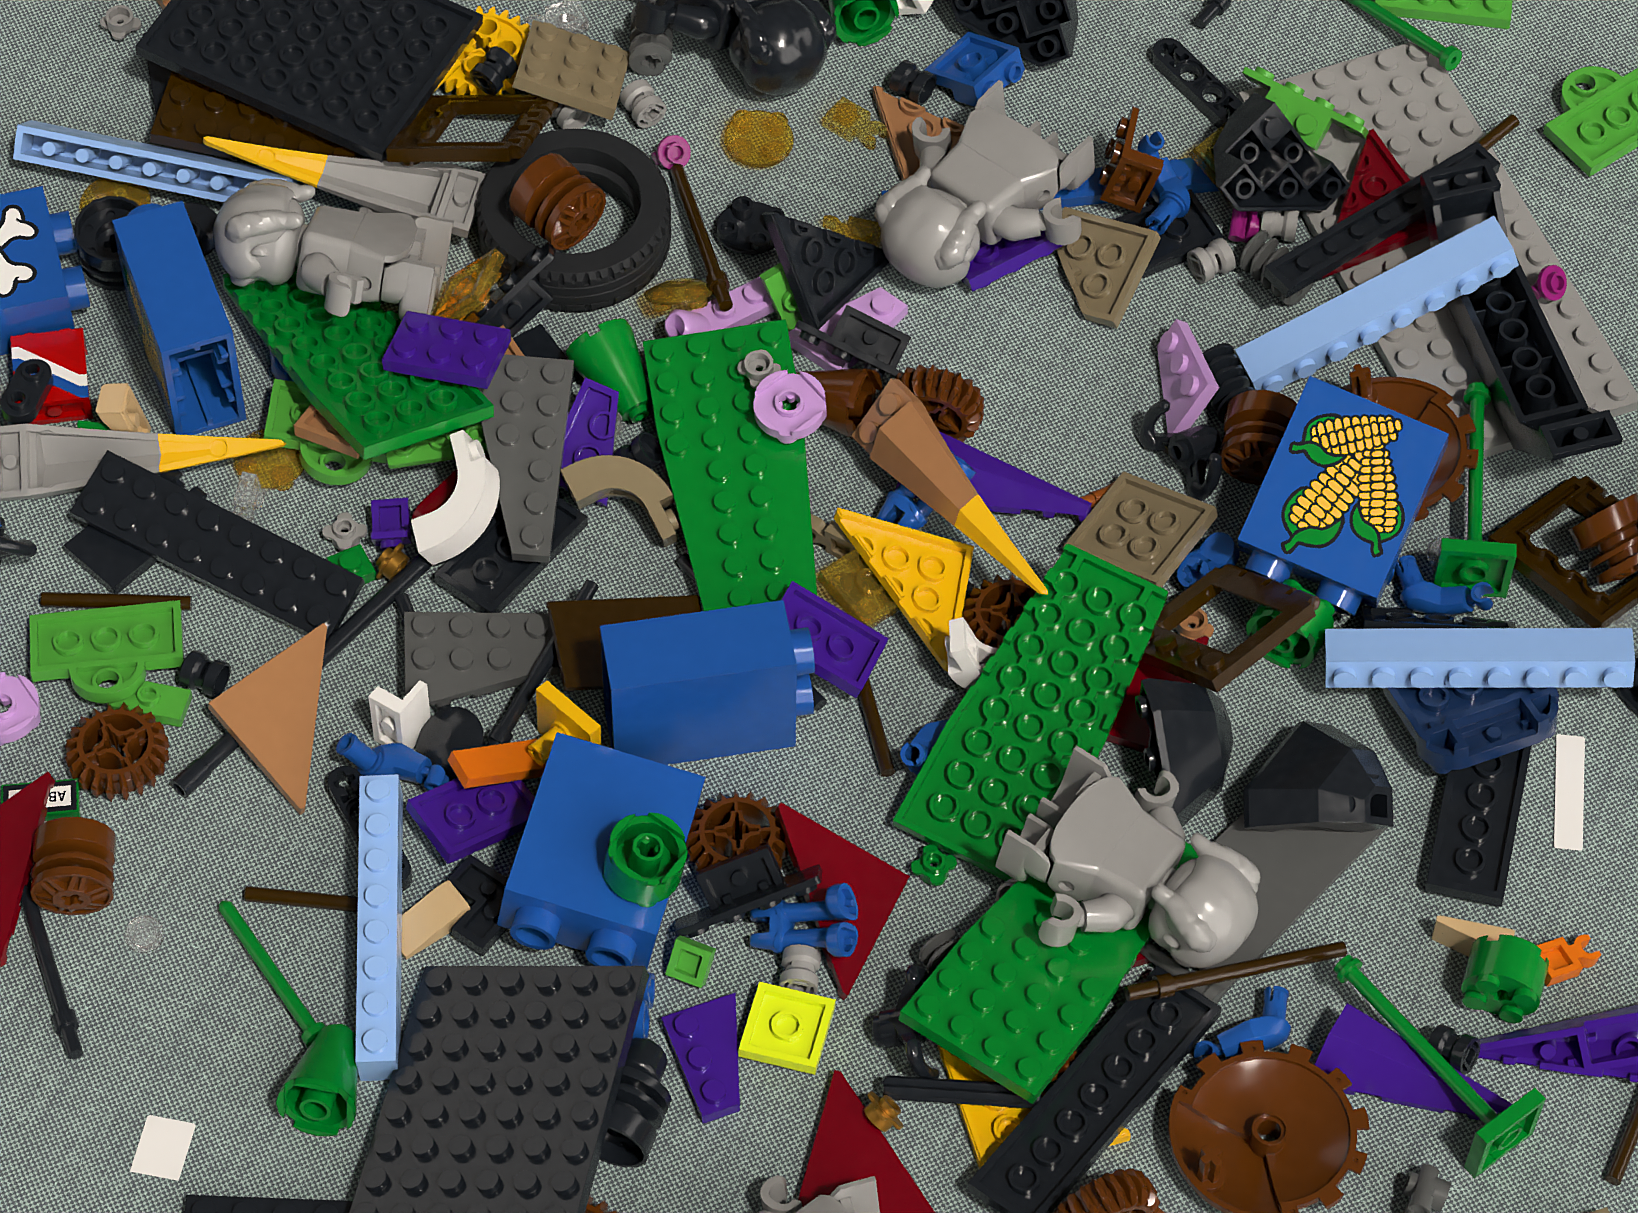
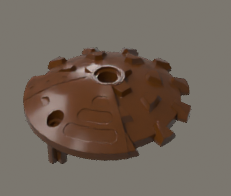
[1341,364,1479,522]
[1168,1040,1370,1213]

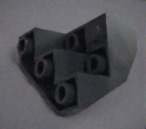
[950,0,1079,67]
[1213,92,1350,211]
[1135,678,1233,827]
[1243,721,1394,833]

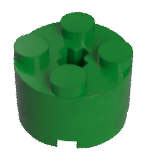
[1246,579,1335,669]
[603,812,687,908]
[1461,934,1549,1023]

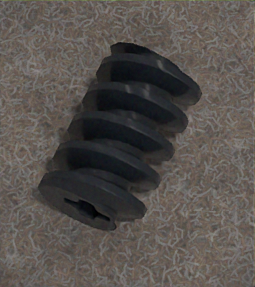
[1202,343,1255,424]

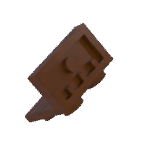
[1098,107,1164,213]

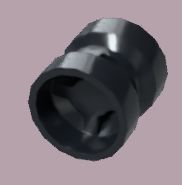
[470,46,518,96]
[889,60,937,106]
[613,432,664,469]
[179,650,231,698]
[1428,1024,1480,1075]

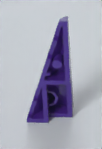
[895,431,1091,521]
[1314,1003,1512,1120]
[1478,1005,1638,1082]

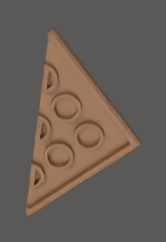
[873,86,964,180]
[208,623,327,815]

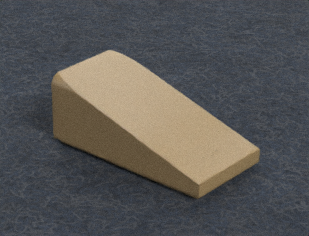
[96,383,151,433]
[402,880,470,960]
[1432,915,1515,957]

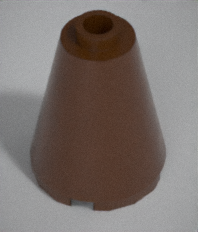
[796,368,882,440]

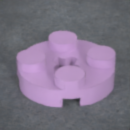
[753,370,827,444]
[0,672,41,746]

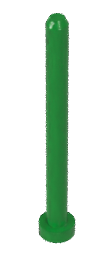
[1346,0,1462,71]
[219,900,326,1048]

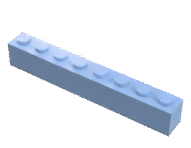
[13,120,298,202]
[1235,216,1519,392]
[1325,628,1635,688]
[355,774,403,1081]

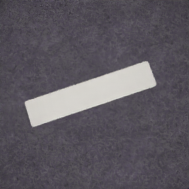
[1554,734,1585,851]

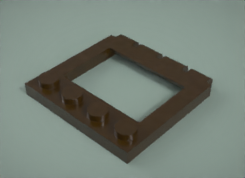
[386,94,559,166]
[1488,475,1638,628]
[1141,564,1320,692]

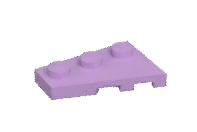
[788,287,908,370]
[1157,319,1219,433]

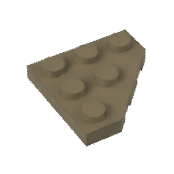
[1056,207,1161,329]

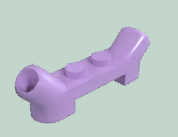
[664,262,780,337]

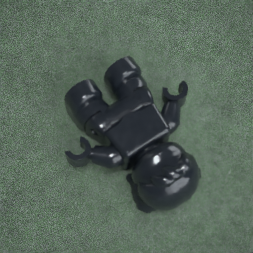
[633,0,836,97]

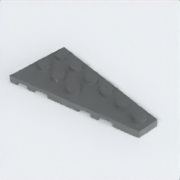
[477,354,574,563]
[404,612,560,708]

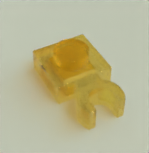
[822,97,887,150]
[823,215,881,247]

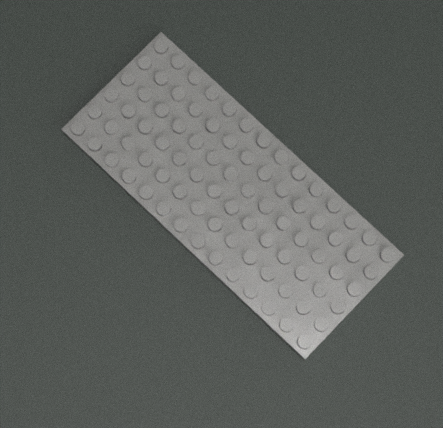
[1238,42,1638,458]

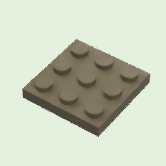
[512,20,630,120]
[1063,471,1218,588]

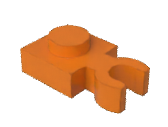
[1537,934,1601,987]

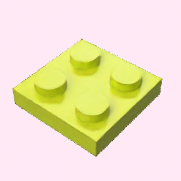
[738,981,836,1075]

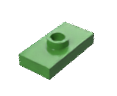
[759,262,803,331]
[109,681,192,727]

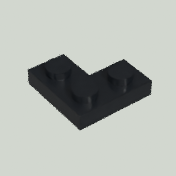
[446,854,508,956]

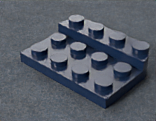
[1382,688,1559,774]

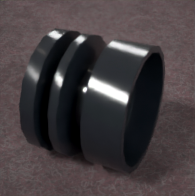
[74,196,139,291]
[599,1066,672,1167]

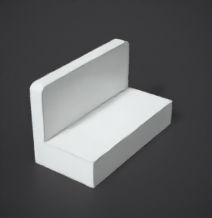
[368,680,431,749]

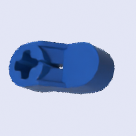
[1177,532,1240,590]

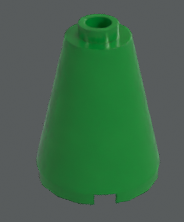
[828,0,899,46]
[566,319,653,423]
[276,1024,358,1137]

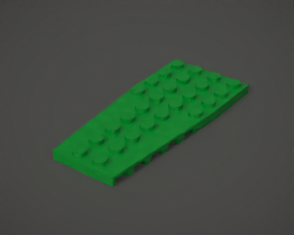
[222,267,494,460]
[643,319,817,611]
[893,544,1168,882]
[899,842,1198,1104]

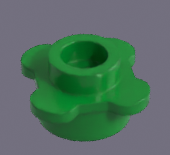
[911,844,957,886]

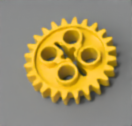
[444,6,530,95]

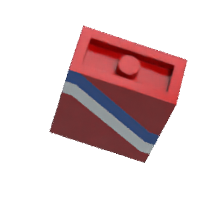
[10,328,93,425]

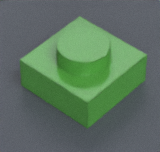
[665,935,716,988]

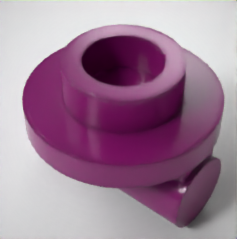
[651,135,691,170]
[1228,207,1261,243]
[1531,265,1567,301]

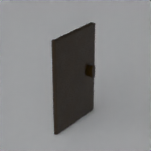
[546,595,702,691]

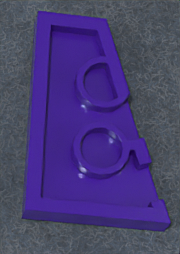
[961,231,1064,292]
[559,377,619,508]
[661,993,740,1124]

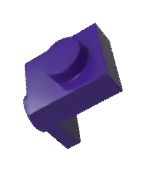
[370,498,412,551]

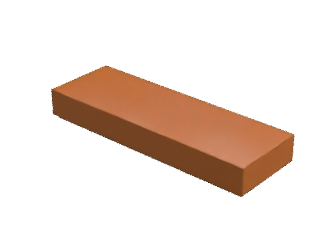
[447,739,547,789]

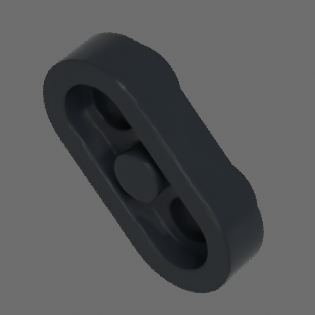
[0,359,54,425]

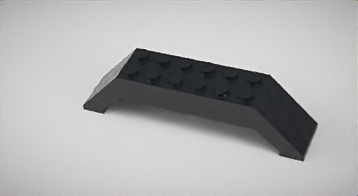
[1420,158,1623,461]

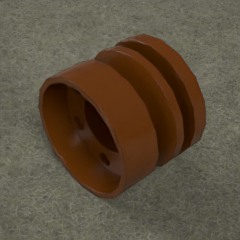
[509,153,606,250]
[1220,390,1297,485]
[1568,493,1638,585]
[30,817,116,915]

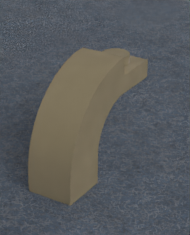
[560,455,680,548]

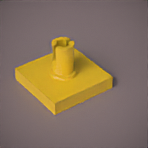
[528,680,601,766]

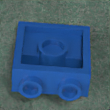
[924,31,1025,107]

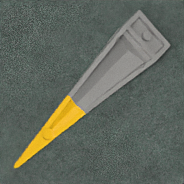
[203,136,486,238]
[0,424,286,501]

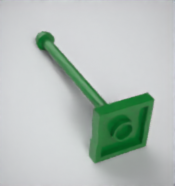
[1432,382,1517,598]
[1333,954,1546,1179]

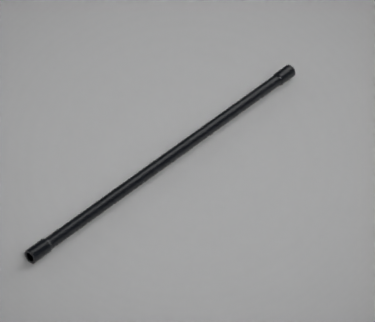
[171,411,570,798]

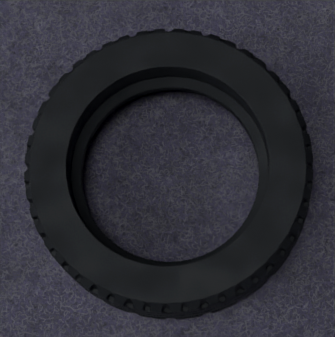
[476,129,671,312]

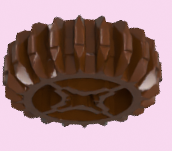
[895,365,985,442]
[962,573,1036,648]
[65,702,170,802]
[686,789,788,871]
[1055,1168,1160,1213]

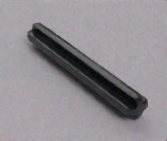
[883,1075,1041,1108]

